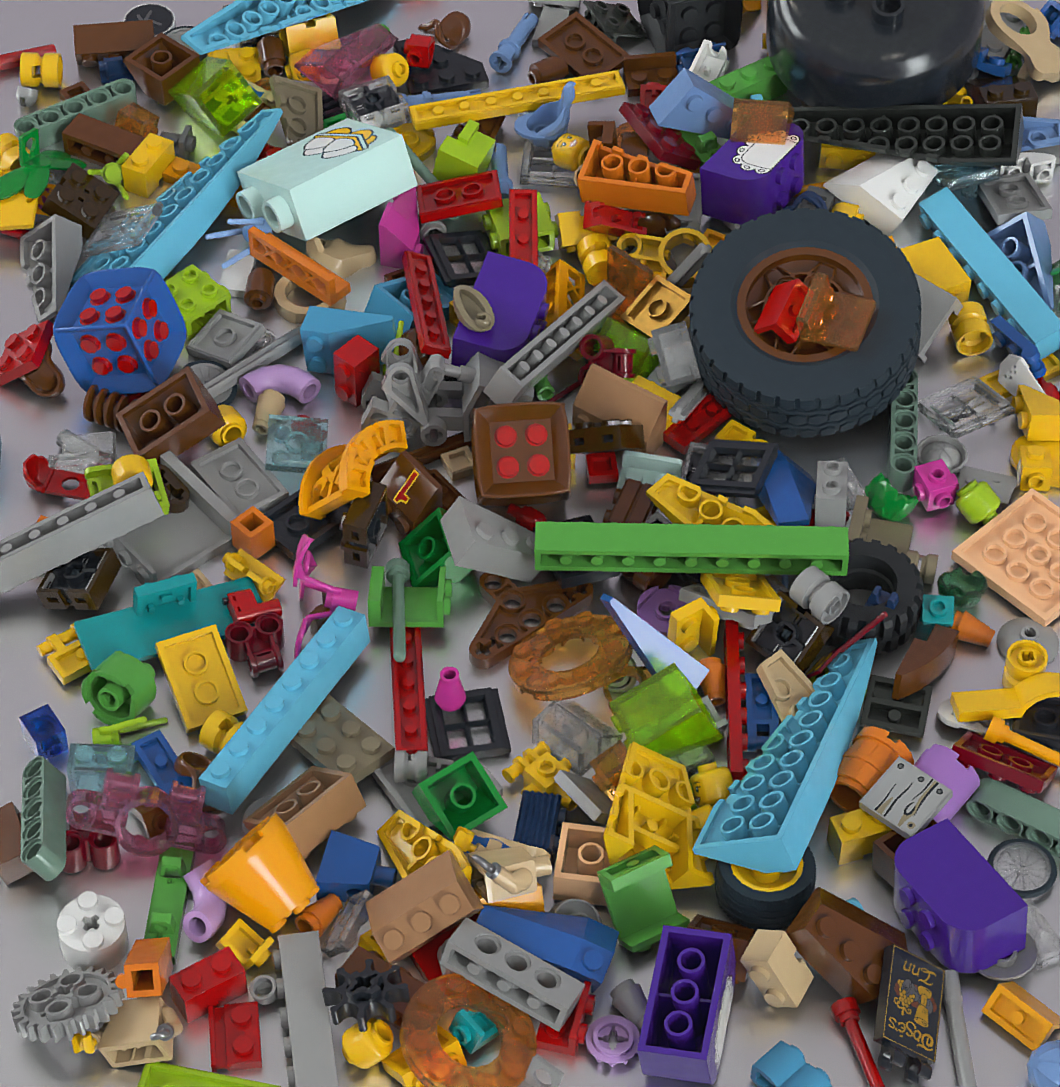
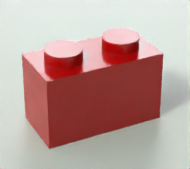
[333,334,380,408]
[168,946,248,1023]

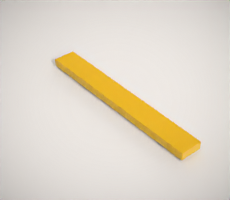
[409,70,625,131]

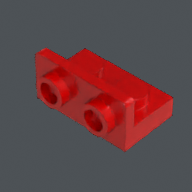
[535,981,596,1056]

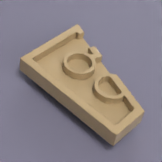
[756,649,815,722]

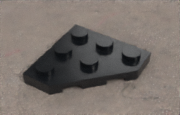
[393,39,489,95]

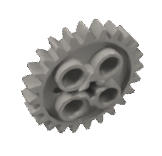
[11,966,125,1043]

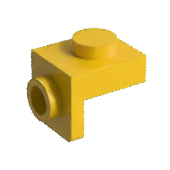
[1018,445,1053,491]
[215,918,275,972]

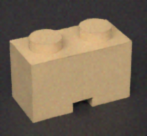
[740,929,814,1008]

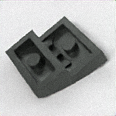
[860,674,933,738]

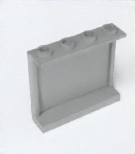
[103,450,238,585]

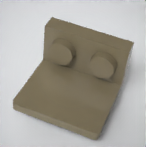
[848,495,913,555]

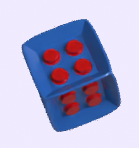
[53,267,186,395]

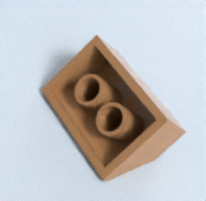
[572,363,668,455]
[243,766,367,859]
[365,850,484,963]

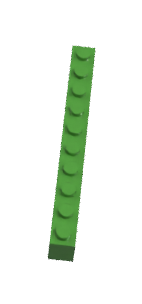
[534,521,849,576]

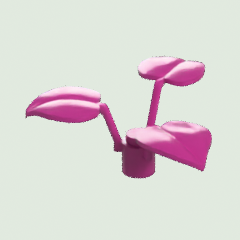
[293,534,359,660]

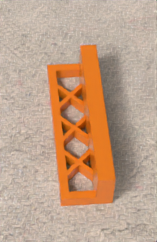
[248,226,351,306]

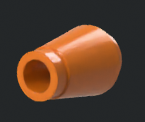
[949,610,995,648]
[699,657,726,706]
[295,893,343,937]

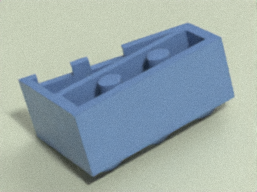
[649,68,750,139]

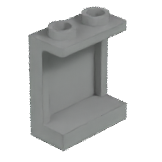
[915,274,963,363]

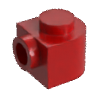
[404,34,435,68]

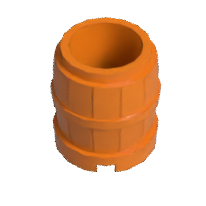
[830,726,914,812]

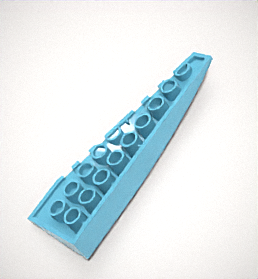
[181,0,369,55]
[70,108,283,288]
[692,638,878,873]

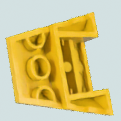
[603,742,715,890]

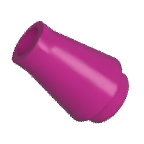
[434,667,466,712]

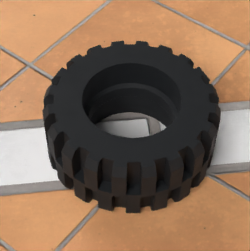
[806,538,924,656]

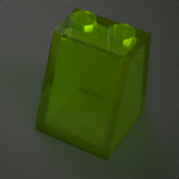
[168,57,262,137]
[609,662,723,758]

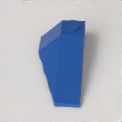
[476,905,619,993]

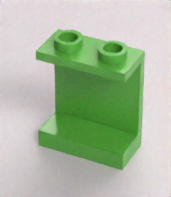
[368,566,452,627]
[597,845,690,953]

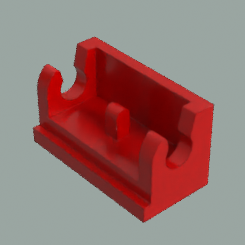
[583,201,647,238]

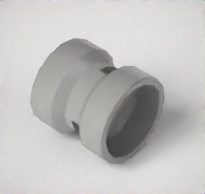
[394,750,428,783]

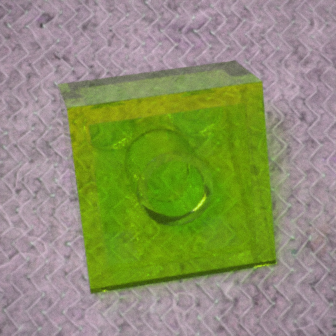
[594,317,661,379]

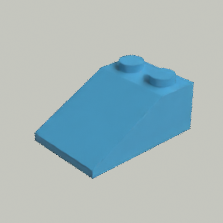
[364,274,454,333]
[300,306,396,374]

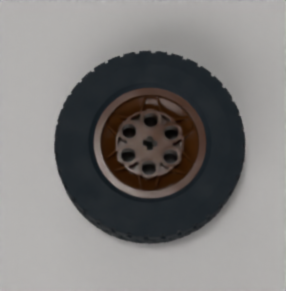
[689,208,922,438]

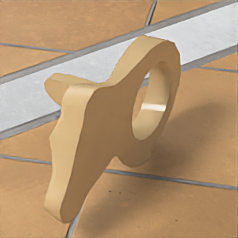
[985,0,1060,83]
[274,236,378,324]

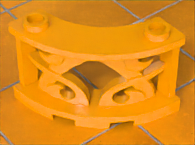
[298,420,408,520]

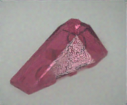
[294,23,399,100]

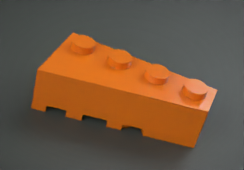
[577,139,697,216]

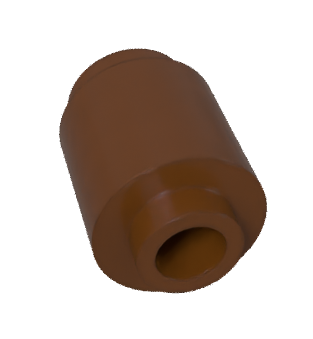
[257,36,287,77]
[528,55,569,85]
[244,267,275,310]

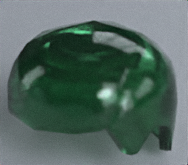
[937,567,988,610]

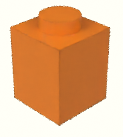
[230,506,276,559]

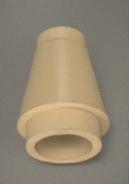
[252,389,286,435]

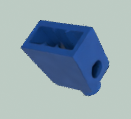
[315,830,397,903]

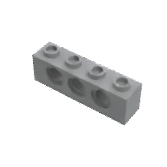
[439,917,585,1032]

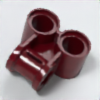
[578,334,637,385]
[225,612,285,678]
[62,808,121,874]

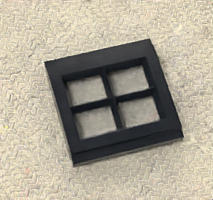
[423,230,497,288]
[690,439,779,499]
[425,687,511,762]

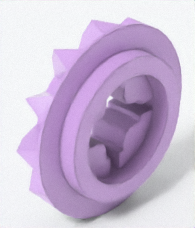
[585,1015,640,1067]

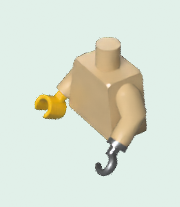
[453,826,552,904]
[71,996,183,1068]

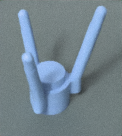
[205,217,272,269]

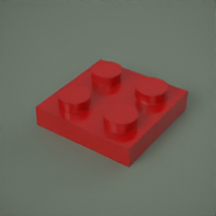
[0,319,54,386]

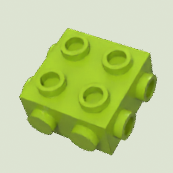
[482,192,559,257]
[165,264,232,341]

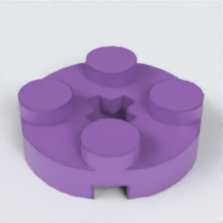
[637,585,688,637]

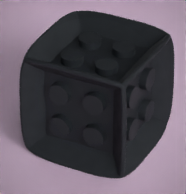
[637,0,743,53]

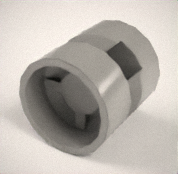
[789,566,850,624]

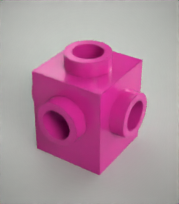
[912,459,959,512]

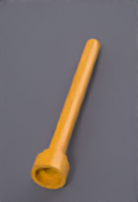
[983,716,1060,767]

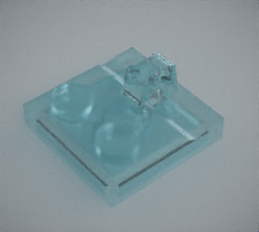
[932,163,999,200]
[265,414,328,473]

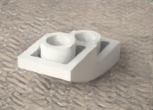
[994,152,1056,183]

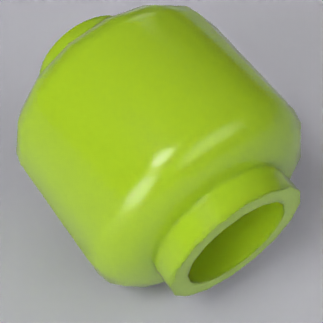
[955,479,1001,525]

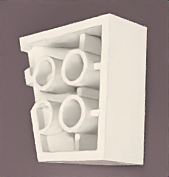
[823,153,939,236]

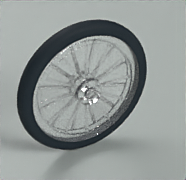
[987,839,1057,899]

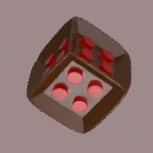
[470,401,572,507]

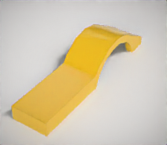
[950,672,1060,722]

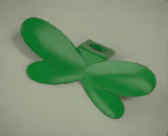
[0,128,87,200]

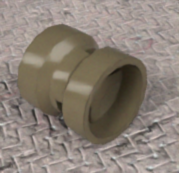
[907,550,939,585]

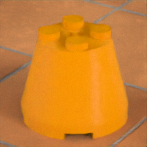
[200,812,320,934]

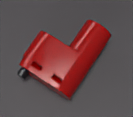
[222,588,282,624]

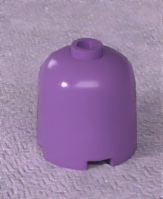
[914,744,980,823]

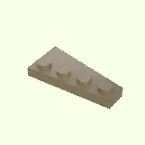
[269,74,323,146]

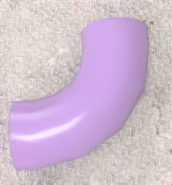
[239,364,321,404]
[182,859,228,943]

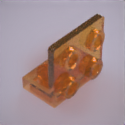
[605,244,653,329]
[796,272,876,352]

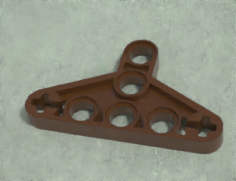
[469,572,594,669]

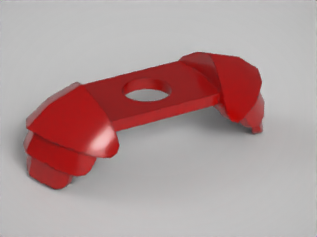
[23,454,90,500]

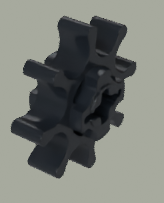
[322,959,411,1032]

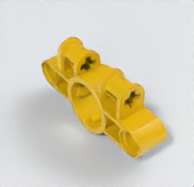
[617,228,715,291]

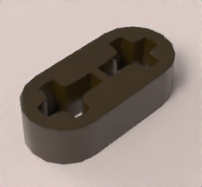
[152,464,190,513]

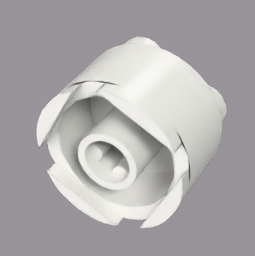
[56,891,128,971]

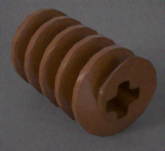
[83,385,137,433]

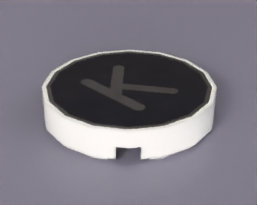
[123,3,176,36]

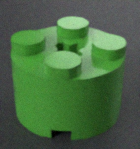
[81,651,156,725]

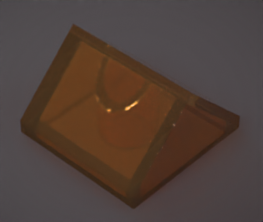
[730,98,794,145]

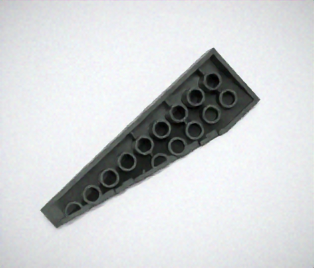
[748,103,1024,166]

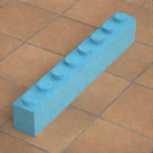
[918,187,1060,360]
[198,606,370,815]

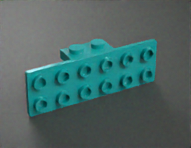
[74,572,262,671]

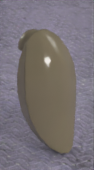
[453,285,495,332]

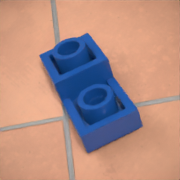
[976,43,1013,78]

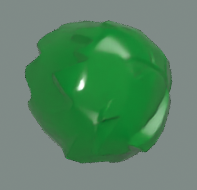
[863,473,919,522]

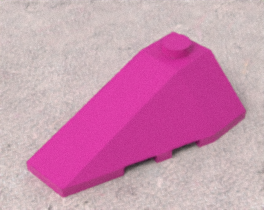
[379,171,424,269]

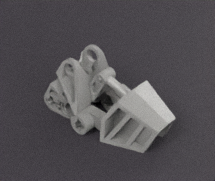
[361,338,534,446]

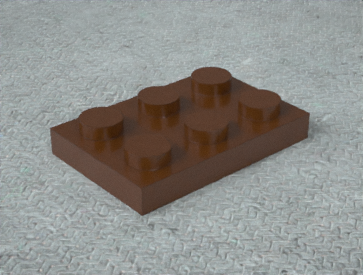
[538,11,630,77]

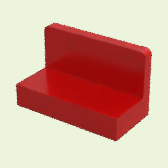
[753,278,818,344]

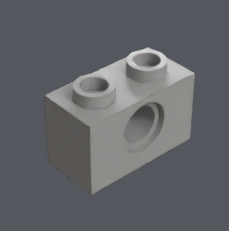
[815,460,848,527]

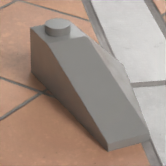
[20,214,83,323]

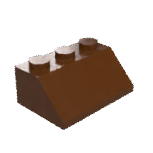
[116,366,226,464]

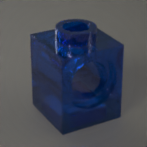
[19,704,69,760]

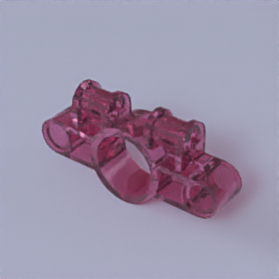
[66,767,227,857]

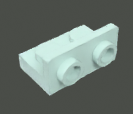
[616,450,683,489]

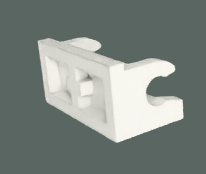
[689,39,730,82]

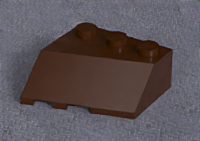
[786,887,908,1005]

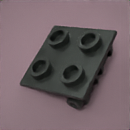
[583,0,648,43]

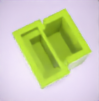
[432,119,496,181]

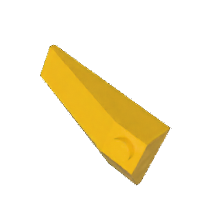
[646,473,774,526]
[376,809,472,884]

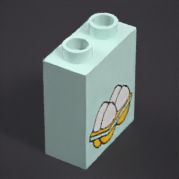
[236,118,418,241]

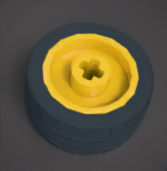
[715,846,816,930]

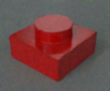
[585,452,619,484]

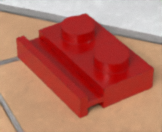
[208,1001,262,1072]

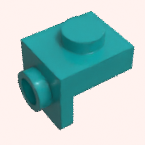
[919,594,954,627]
[448,1003,503,1054]

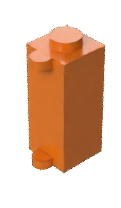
[115,937,173,998]

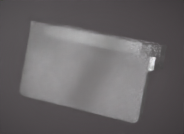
[48,431,116,472]

